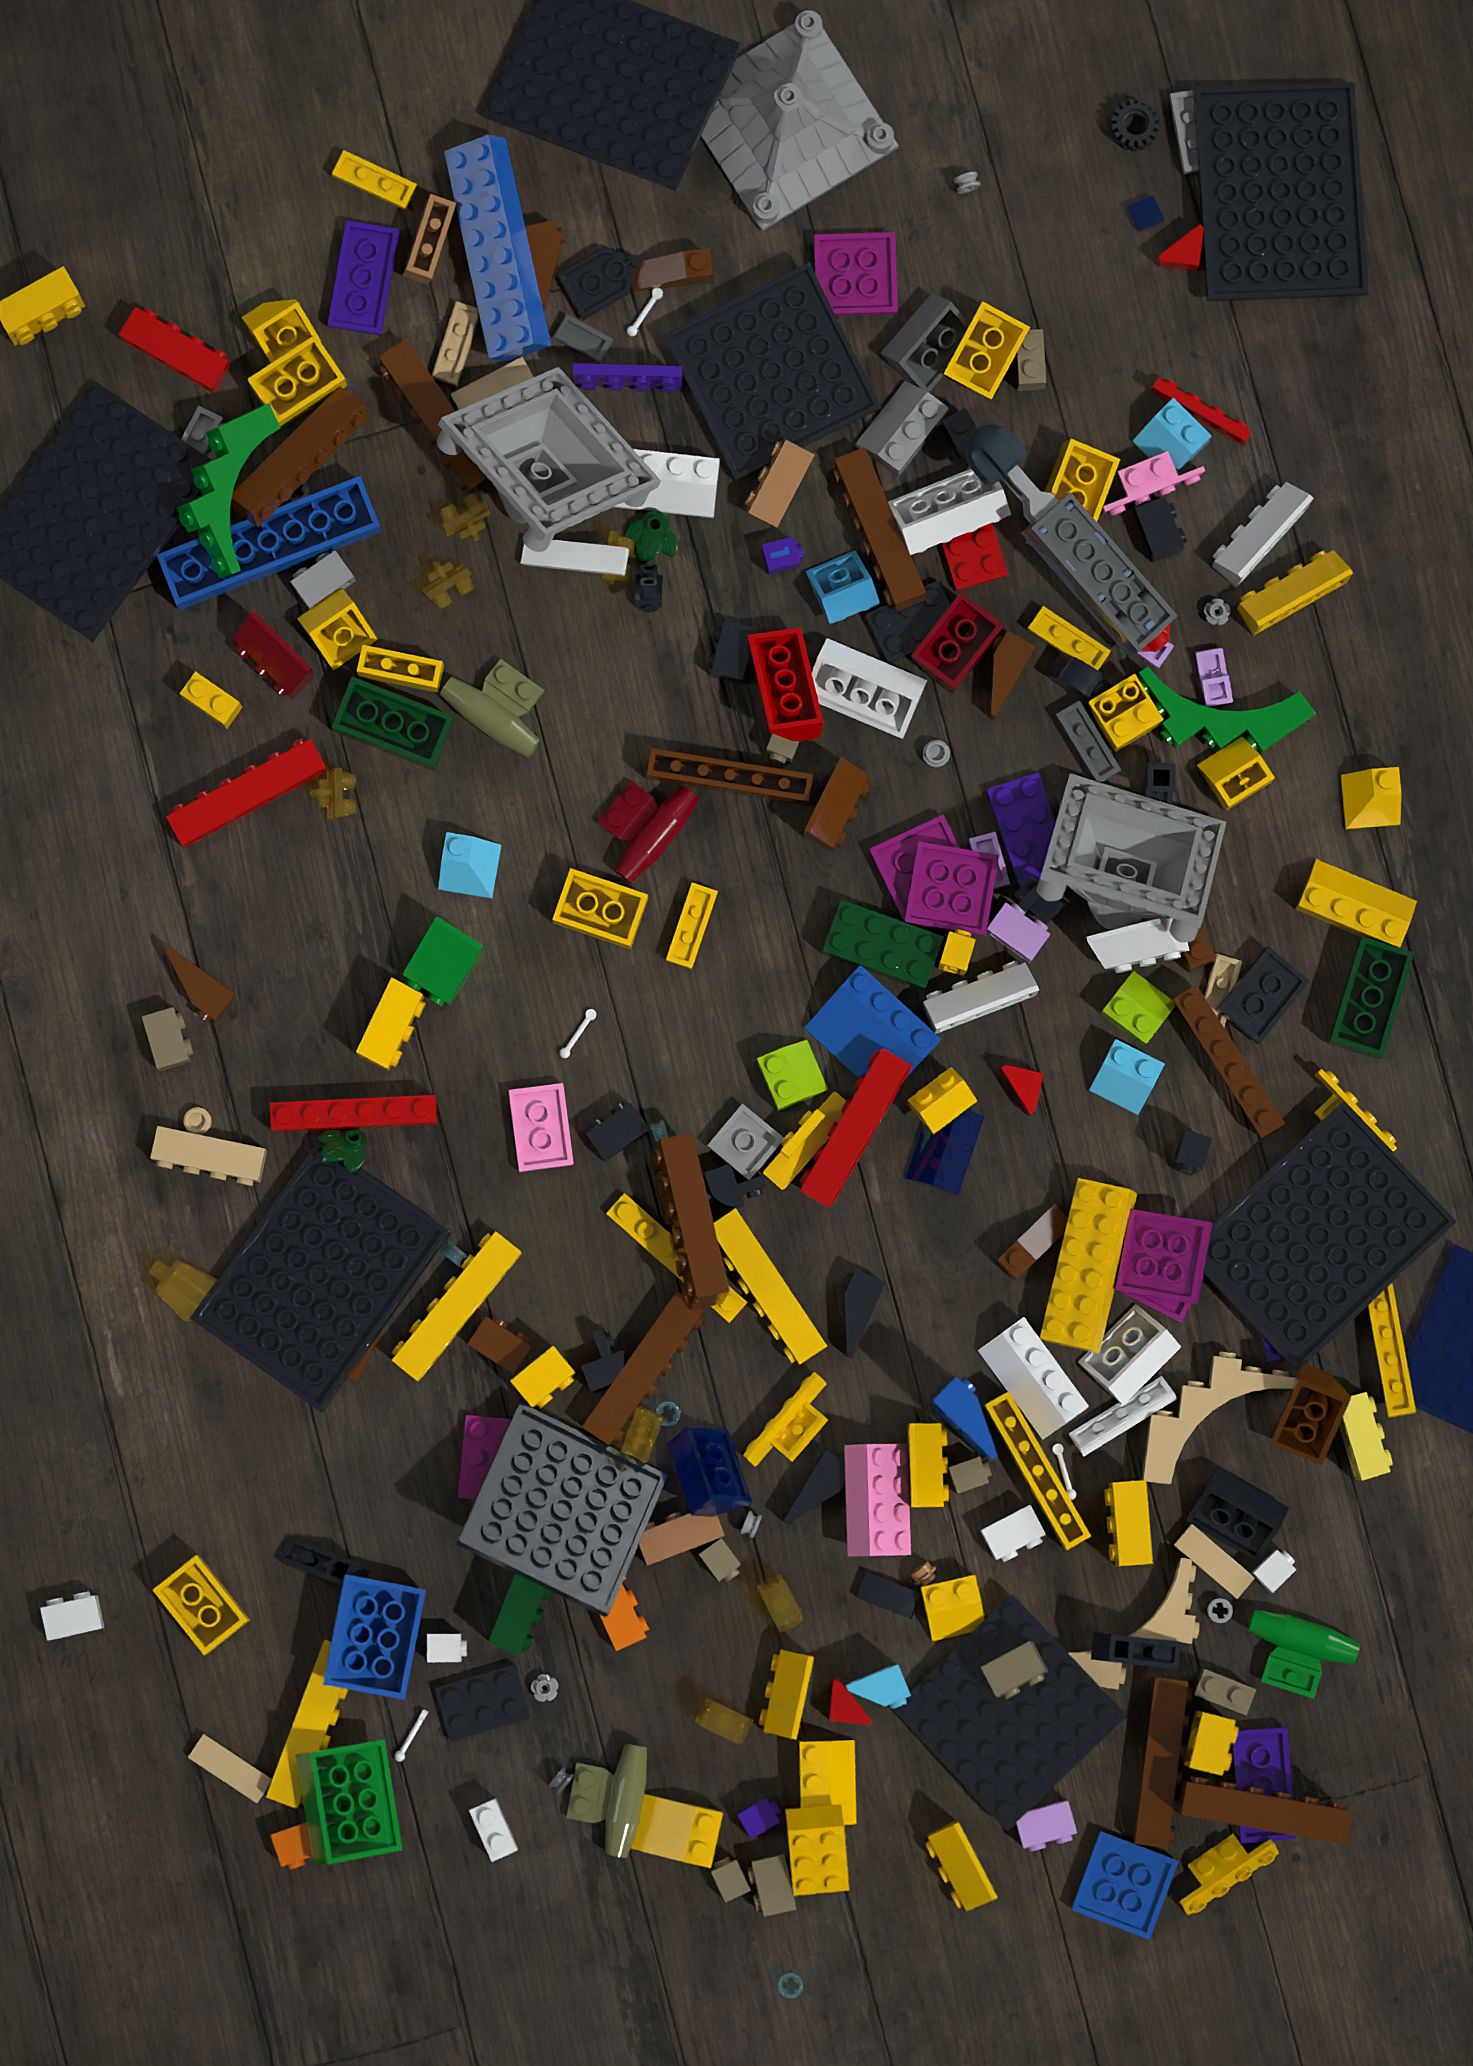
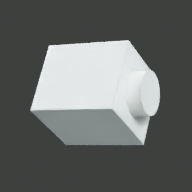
[1251,1550,1296,1593]
[427,1634,467,1662]

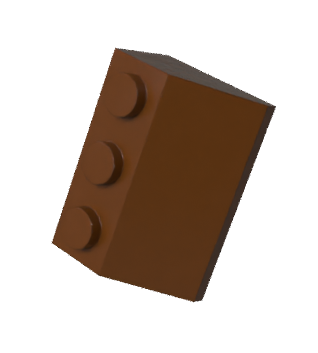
[803,757,871,852]
[1270,1363,1351,1465]

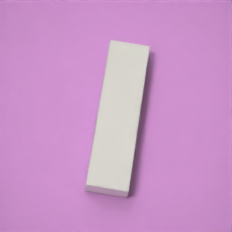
[521,540,629,576]
[1069,1376,1177,1456]

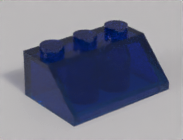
[905,1110,985,1196]
[667,1427,752,1517]

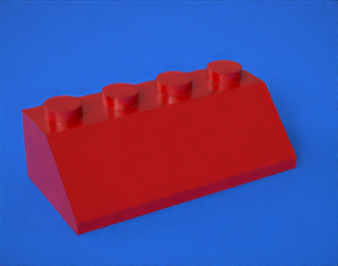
[747,628,823,742]

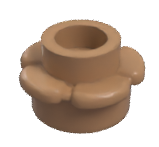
[910,1561,936,1586]

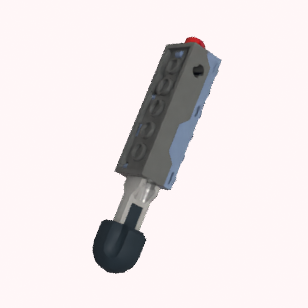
[965,424,1178,656]

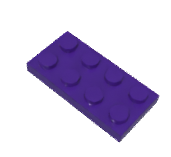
[327,220,400,336]
[573,363,682,392]
[986,773,1056,889]
[1232,1727,1296,1843]

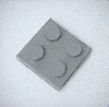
[707,1103,784,1180]

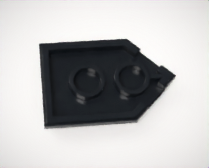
[556,247,640,321]

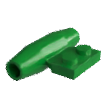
[1247,1610,1360,1699]

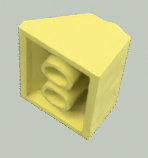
[1339,1392,1393,1481]

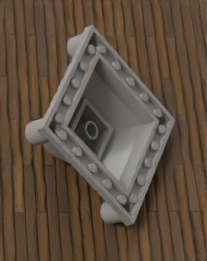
[701,11,899,232]
[437,367,661,552]
[1037,773,1226,943]

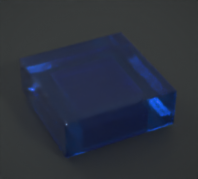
[1128,195,1164,232]

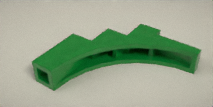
[177,403,280,578]
[1137,667,1316,755]

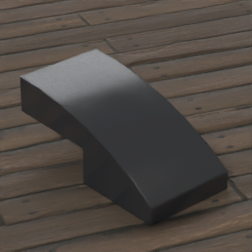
[856,1572,921,1619]

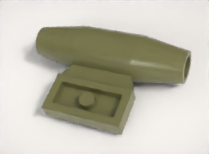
[440,659,544,758]
[567,1744,647,1858]

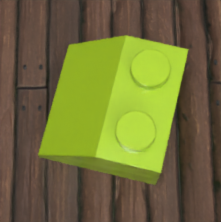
[1101,971,1176,1047]
[757,1040,828,1111]

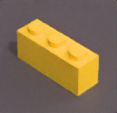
[357,645,444,693]

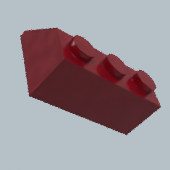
[911,592,1004,694]
[233,611,315,699]

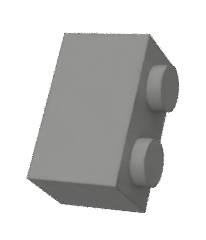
[290,551,355,610]

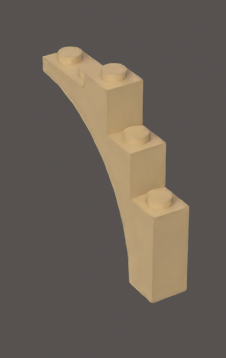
[1142,1352,1295,1485]
[1068,1558,1199,1689]

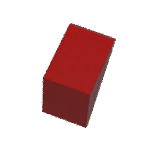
[1156,224,1204,272]
[1000,1065,1044,1116]
[829,1678,872,1725]

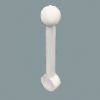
[627,288,663,336]
[559,1009,596,1058]
[1052,1444,1076,1500]
[394,1709,428,1762]

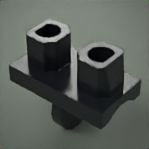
[635,564,663,613]

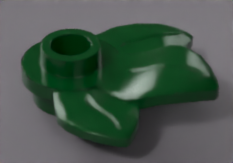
[625,510,678,563]
[317,1129,367,1173]

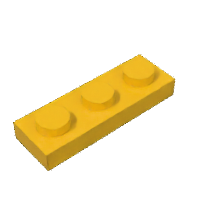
[332,150,417,210]
[1028,606,1111,670]
[666,883,718,969]

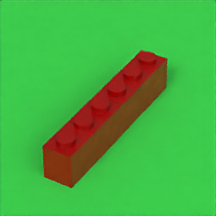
[166,738,328,848]
[800,1048,914,1207]
[270,1095,438,1133]

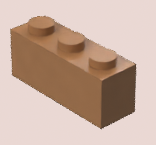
[402,194,456,285]
[745,438,814,527]
[639,1502,725,1566]

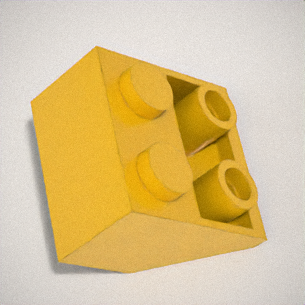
[1088,674,1164,752]
[1197,736,1275,811]

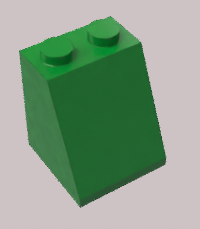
[402,916,485,1007]

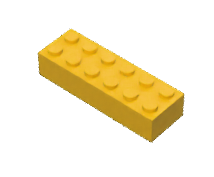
[1040,1178,1137,1354]

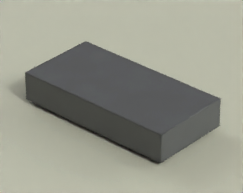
[553,314,613,364]

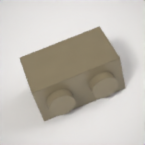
[1015,329,1046,391]
[142,1007,194,1071]
[981,1641,1048,1699]
[1192,1668,1256,1715]
[747,1853,797,1917]

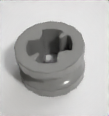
[954,172,981,194]
[741,1511,762,1538]
[1207,1598,1233,1623]

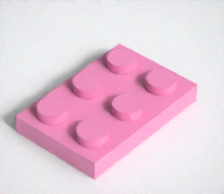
[509,1083,574,1172]

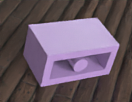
[986,903,1050,963]
[1016,1800,1077,1852]

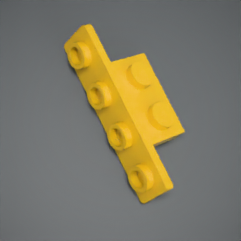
[1314,1069,1397,1153]
[763,1092,846,1190]
[743,1372,828,1466]
[1180,1834,1279,1915]

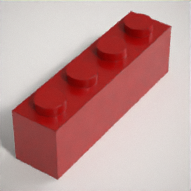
[119,307,231,394]

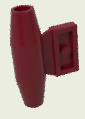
[597,780,700,883]

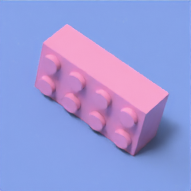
[844,1444,911,1557]

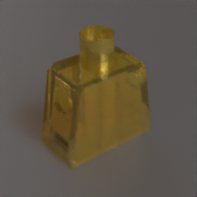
[149,1260,218,1323]
[756,1574,804,1633]
[695,1697,754,1745]

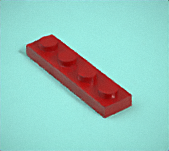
[1150,378,1252,447]

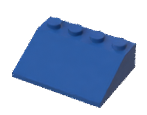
[804,965,941,1080]
[928,1377,997,1462]
[323,1574,426,1700]

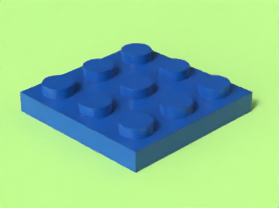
[1071,1831,1178,1940]

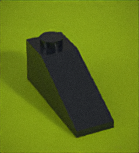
[841,1269,886,1359]
[783,1450,846,1525]
[278,1536,370,1590]
[1091,1632,1181,1670]

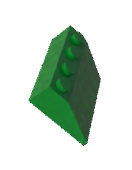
[296,1739,402,1866]

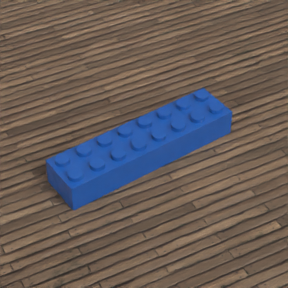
[444,135,551,362]
[157,476,382,610]

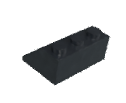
[1185,1466,1289,1562]

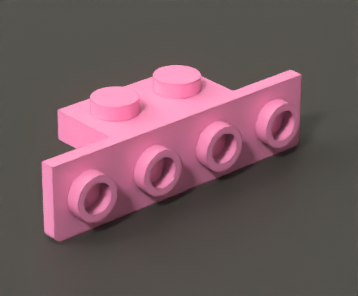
[1101,451,1205,516]

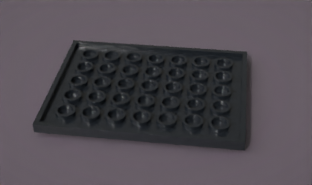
[482,0,742,191]
[1193,82,1369,302]
[0,381,212,643]
[1203,1101,1457,1372]
[190,1141,451,1413]

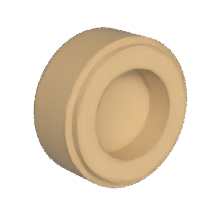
[184,1107,212,1135]

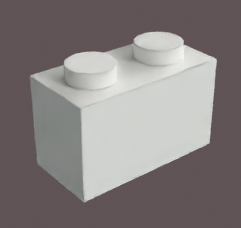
[980,1505,1046,1562]
[40,1591,105,1641]
[469,1798,518,1862]

